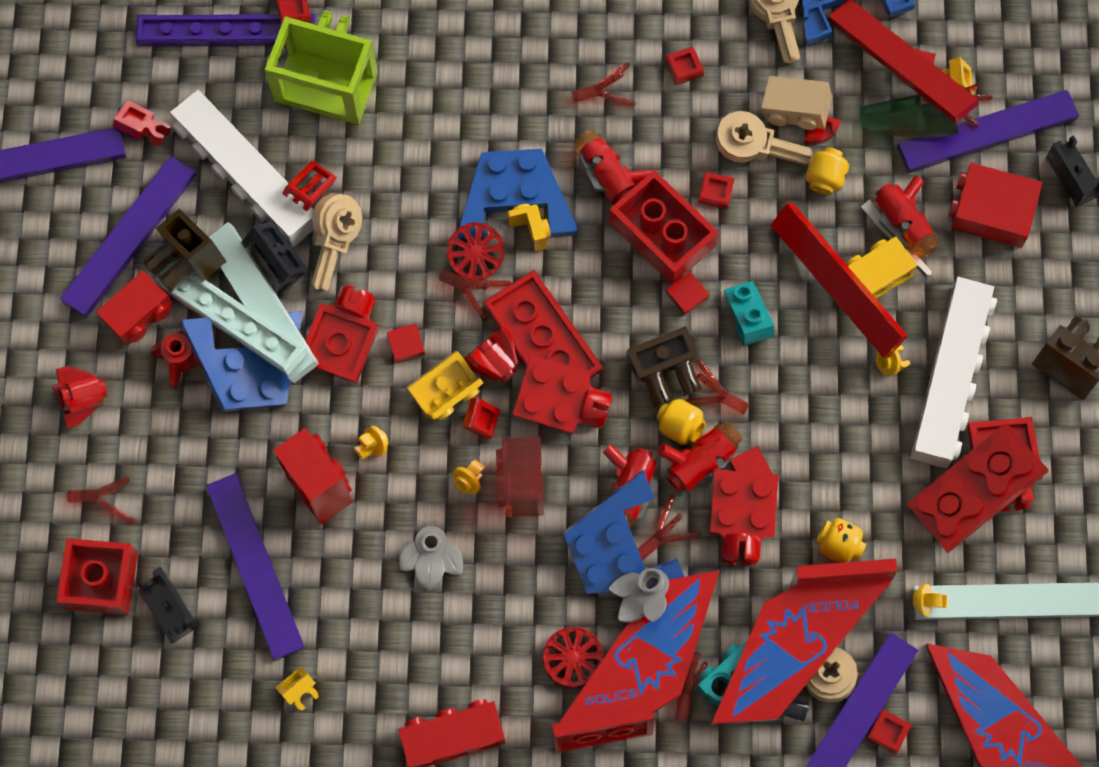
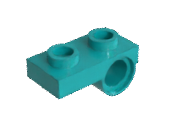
[724,281,775,346]
[696,641,747,706]

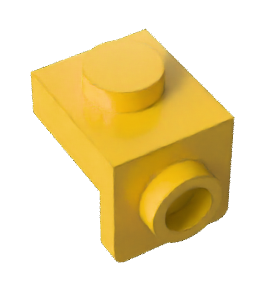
[507,204,551,251]

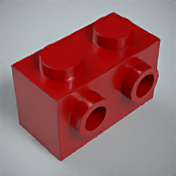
[96,271,173,347]

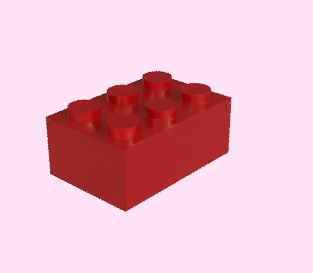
[609,170,719,284]
[273,428,352,525]

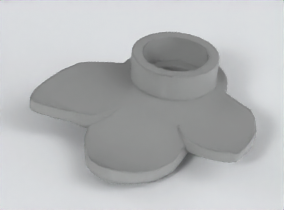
[399,526,463,590]
[609,568,669,623]

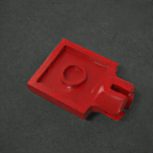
[305,285,380,384]
[512,354,612,435]
[967,417,1043,512]
[710,469,779,566]

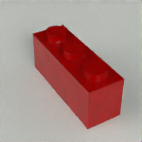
[398,699,506,767]

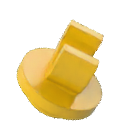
[876,345,910,376]
[354,426,388,459]
[452,459,485,494]
[913,584,948,617]

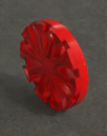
[447,222,505,280]
[543,627,604,689]

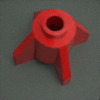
[463,327,519,383]
[150,330,202,389]
[52,366,107,428]

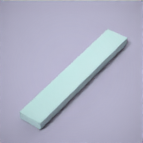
[209,222,319,383]
[153,259,309,376]
[913,583,1099,620]

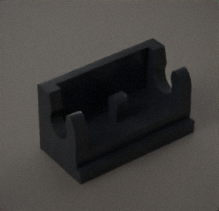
[1046,136,1099,207]
[241,221,308,292]
[137,566,200,644]

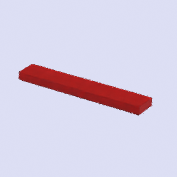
[828,0,978,124]
[770,203,908,359]

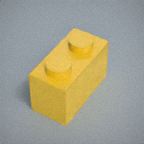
[846,236,918,299]

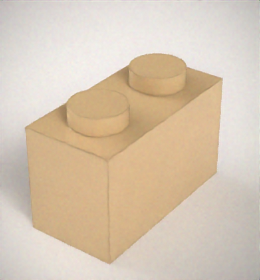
[761,76,833,130]

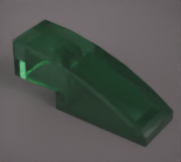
[860,94,959,138]

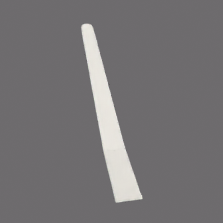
[861,200,932,275]

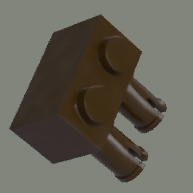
[142,209,227,292]
[1032,316,1099,401]
[625,326,703,408]

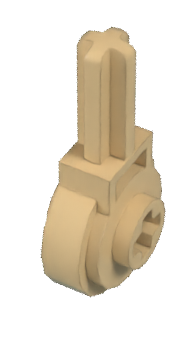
[749,0,800,64]
[715,111,811,165]
[311,193,362,291]
[805,648,858,703]

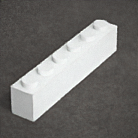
[170,90,314,247]
[910,277,997,469]

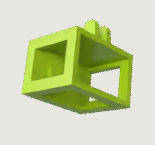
[265,10,378,125]

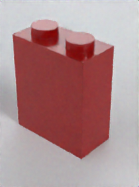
[948,162,1043,248]

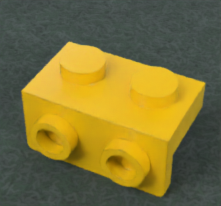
[406,351,483,421]

